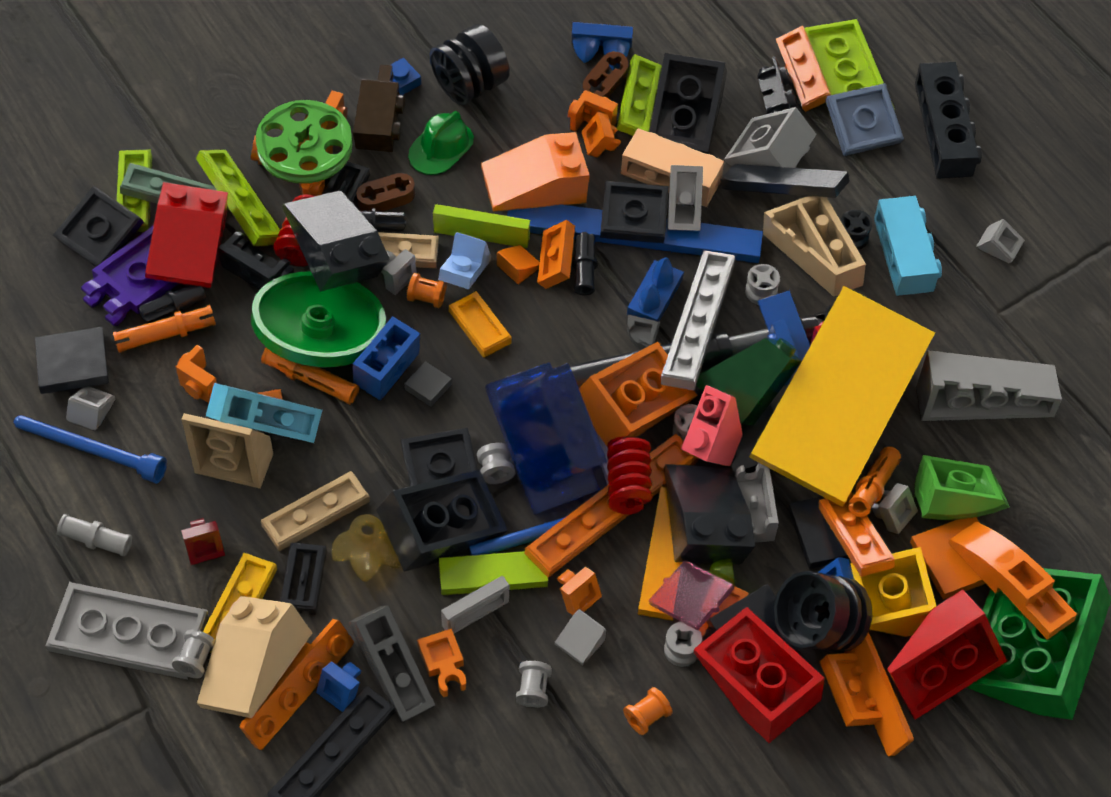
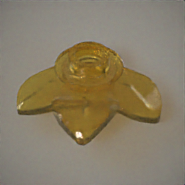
[332,514,401,582]

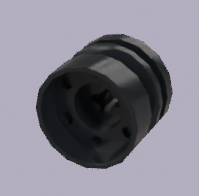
[429,24,510,105]
[774,571,873,653]

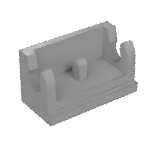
[735,463,779,542]

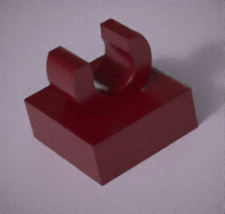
[181,518,225,565]

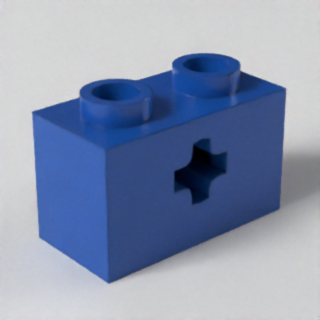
[353,316,420,401]

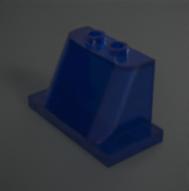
[485,362,607,515]

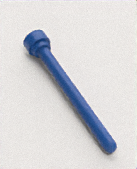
[14,415,167,484]

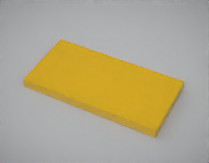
[749,286,935,507]

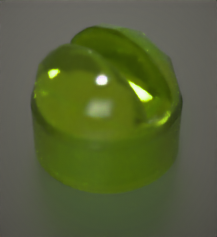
[709,558,735,586]

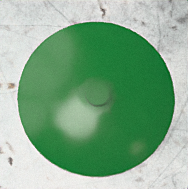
[251,271,386,367]

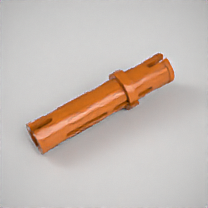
[113,305,216,353]
[261,348,359,405]
[848,447,901,517]

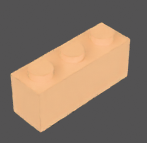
[621,128,724,207]

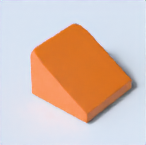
[497,245,540,285]

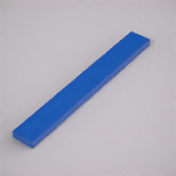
[507,204,763,263]

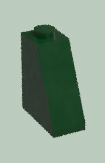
[696,338,802,425]

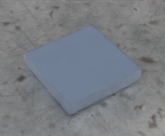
[825,83,904,156]

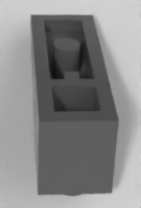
[348,605,435,722]

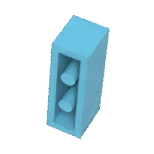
[874,196,942,296]

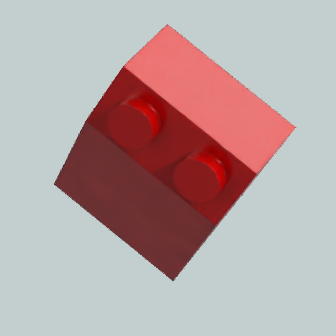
[145,182,228,288]
[887,590,1007,720]
[693,607,824,743]

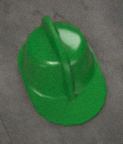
[408,111,474,175]

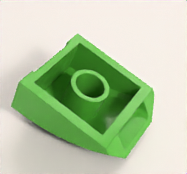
[914,455,1010,520]

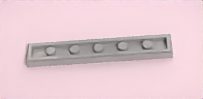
[661,250,735,390]

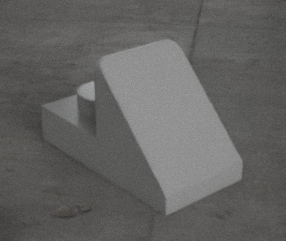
[668,165,703,231]

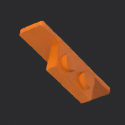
[240,619,354,750]
[820,632,914,756]

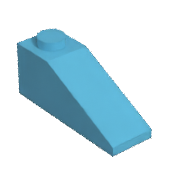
[206,383,322,443]

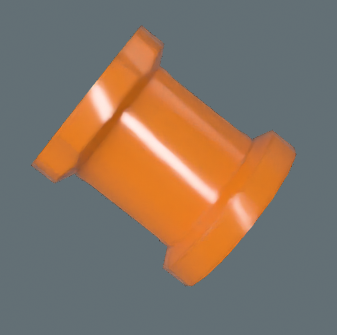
[407,272,447,308]
[623,687,673,735]

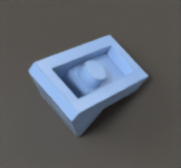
[438,232,491,289]

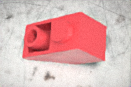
[681,385,743,466]

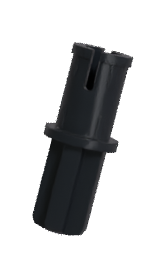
[360,208,406,231]
[572,232,598,295]
[139,285,206,323]

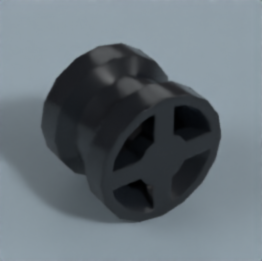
[840,209,872,250]

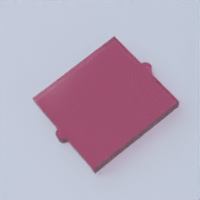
[648,560,734,630]

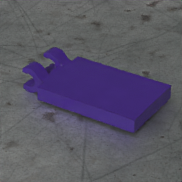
[81,226,179,326]

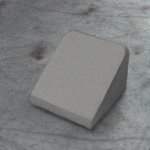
[976,219,1025,263]
[66,387,115,430]
[555,609,606,666]

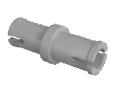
[57,514,132,557]

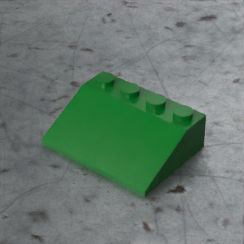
[966,568,1111,720]

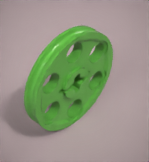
[256,100,352,183]

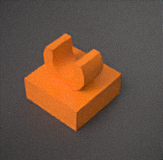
[581,112,621,157]
[557,567,602,615]

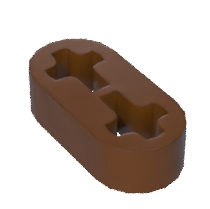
[582,51,628,98]
[356,173,415,212]

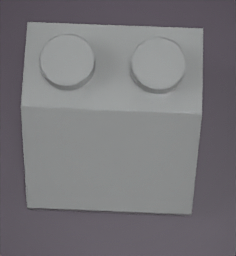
[724,107,817,168]

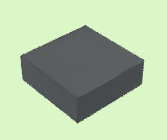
[405,361,452,407]

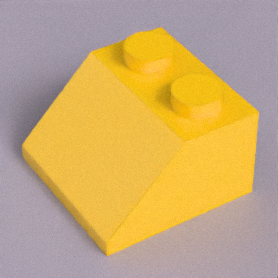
[850,547,936,637]

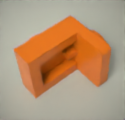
[568,90,618,132]
[176,345,217,403]

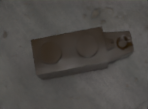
[353,65,405,152]

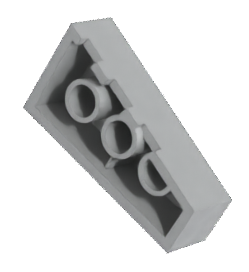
[916,350,1062,421]

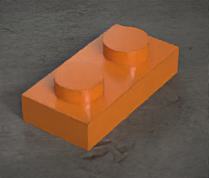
[537,220,575,289]

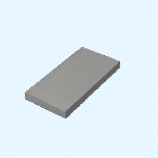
[45,582,209,680]

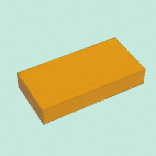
[449,291,512,358]

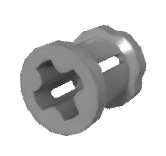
[172,629,215,678]
[516,661,552,708]

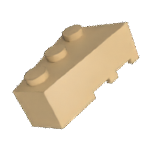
[763,196,866,296]

